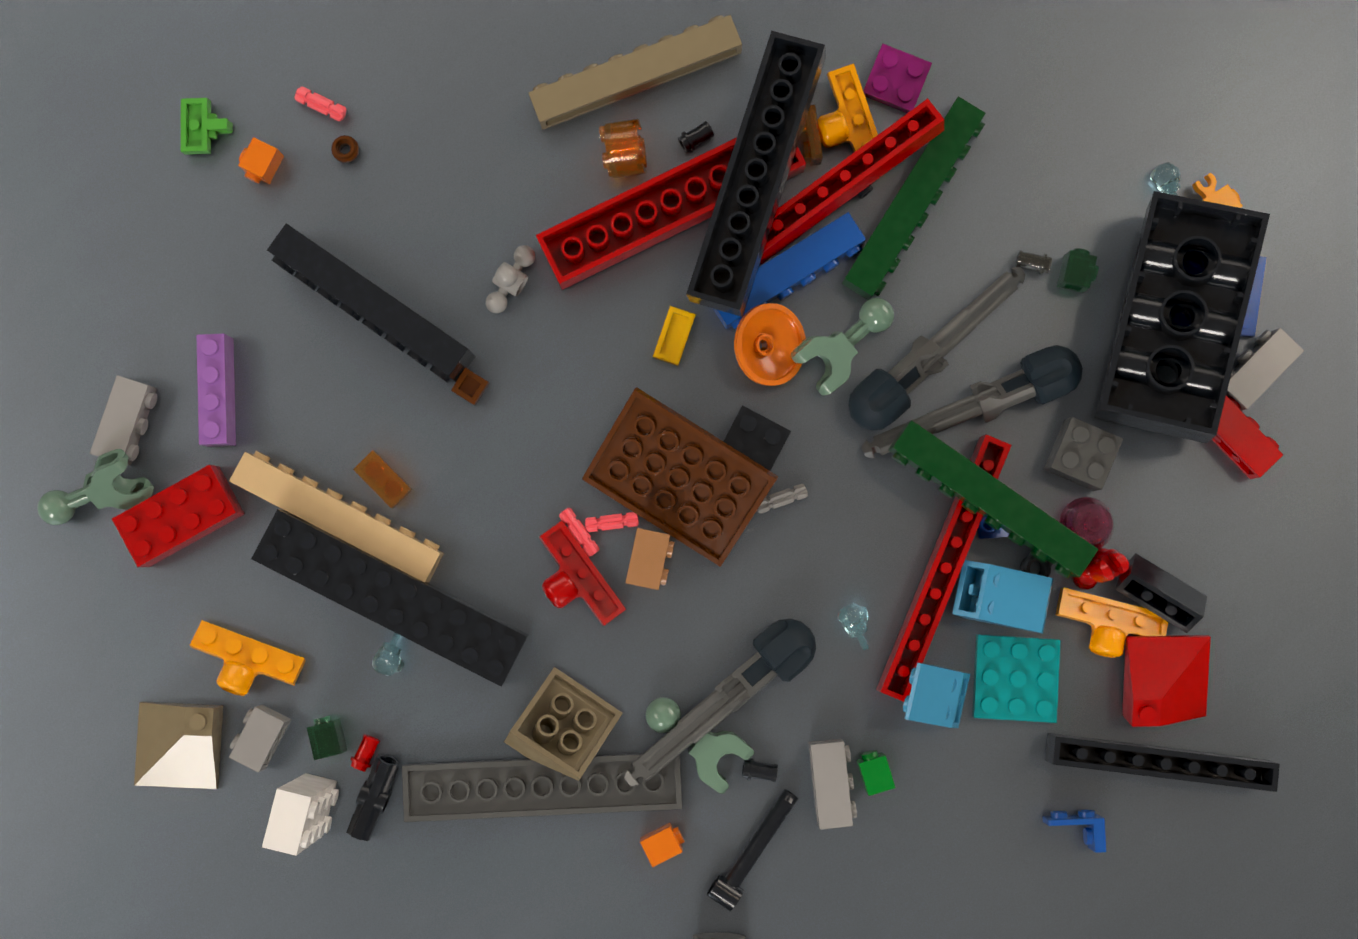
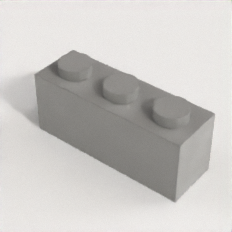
[1226,328,1304,411]
[90,375,157,466]
[808,739,857,829]

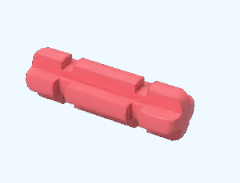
[294,86,347,121]
[559,508,600,557]
[585,512,639,533]

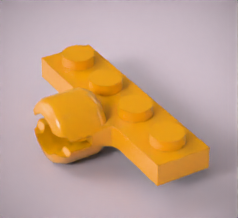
[816,63,878,152]
[1055,587,1169,658]
[190,620,306,696]

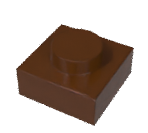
[451,367,490,406]

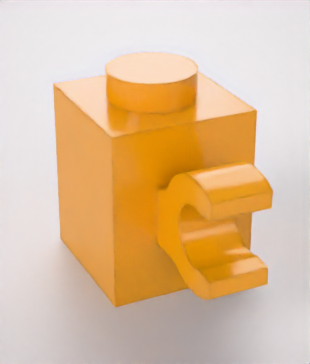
[1192,173,1243,208]

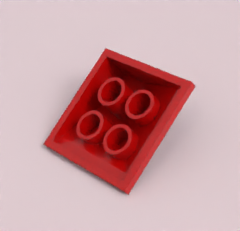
[1122,635,1211,727]

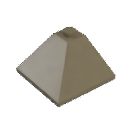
[504,667,623,781]
[134,702,223,789]

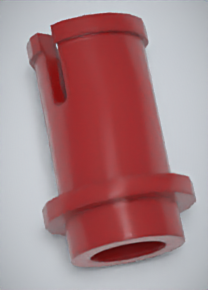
[350,734,380,772]

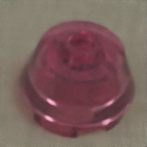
[1060,497,1114,549]

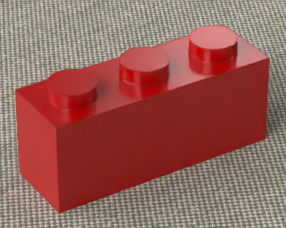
[1212,396,1283,479]

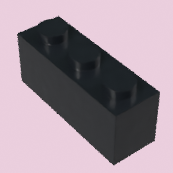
[1115,553,1207,633]

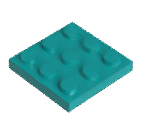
[972,634,1061,723]

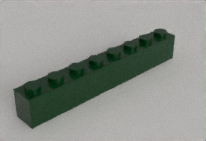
[842,96,986,300]
[888,420,1099,579]

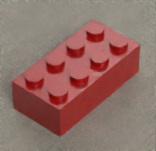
[112,464,245,567]

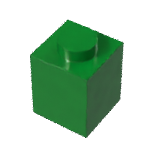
[856,750,896,796]

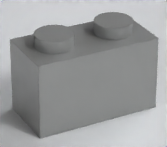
[229,705,291,773]

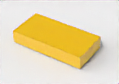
[653,306,696,366]

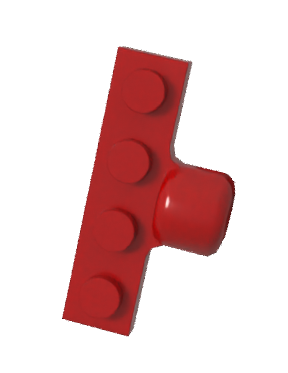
[539,521,626,626]

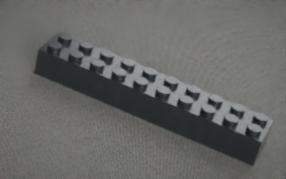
[686,30,826,317]
[251,509,529,687]

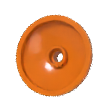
[734,303,806,386]

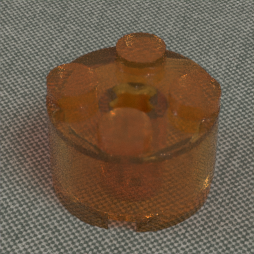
[599,119,647,178]

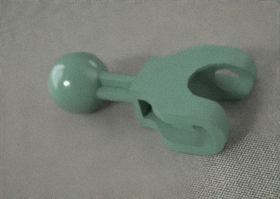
[791,298,894,396]
[37,449,154,525]
[646,697,755,794]

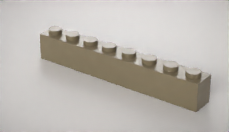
[528,15,742,130]

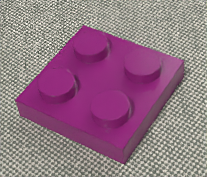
[863,43,932,113]

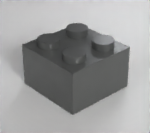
[1043,417,1123,491]

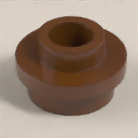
[331,135,359,163]

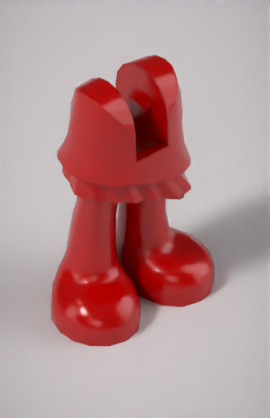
[1072,548,1129,590]

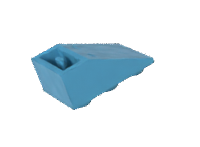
[952,560,1053,634]
[903,663,970,728]

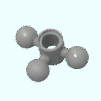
[486,245,535,313]

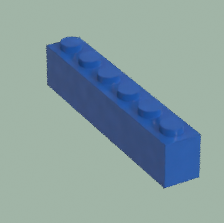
[713,212,866,329]

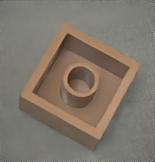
[626,528,675,590]

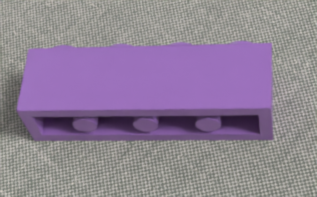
[196,334,236,447]

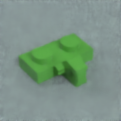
[180,98,233,155]

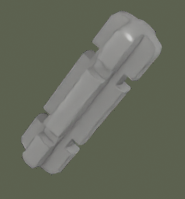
[757,484,808,514]

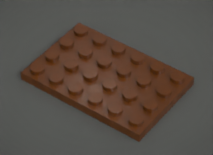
[582,387,778,567]

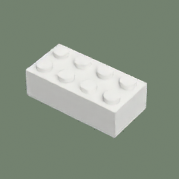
[262,773,339,856]

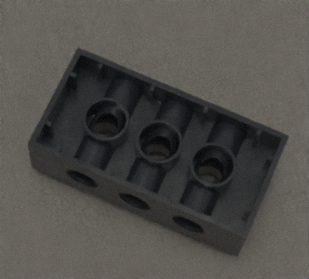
[1095,191,1270,444]

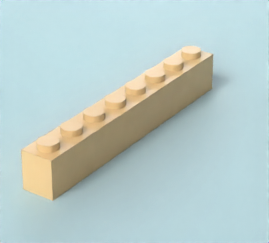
[229,451,444,583]

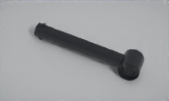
[707,789,799,911]

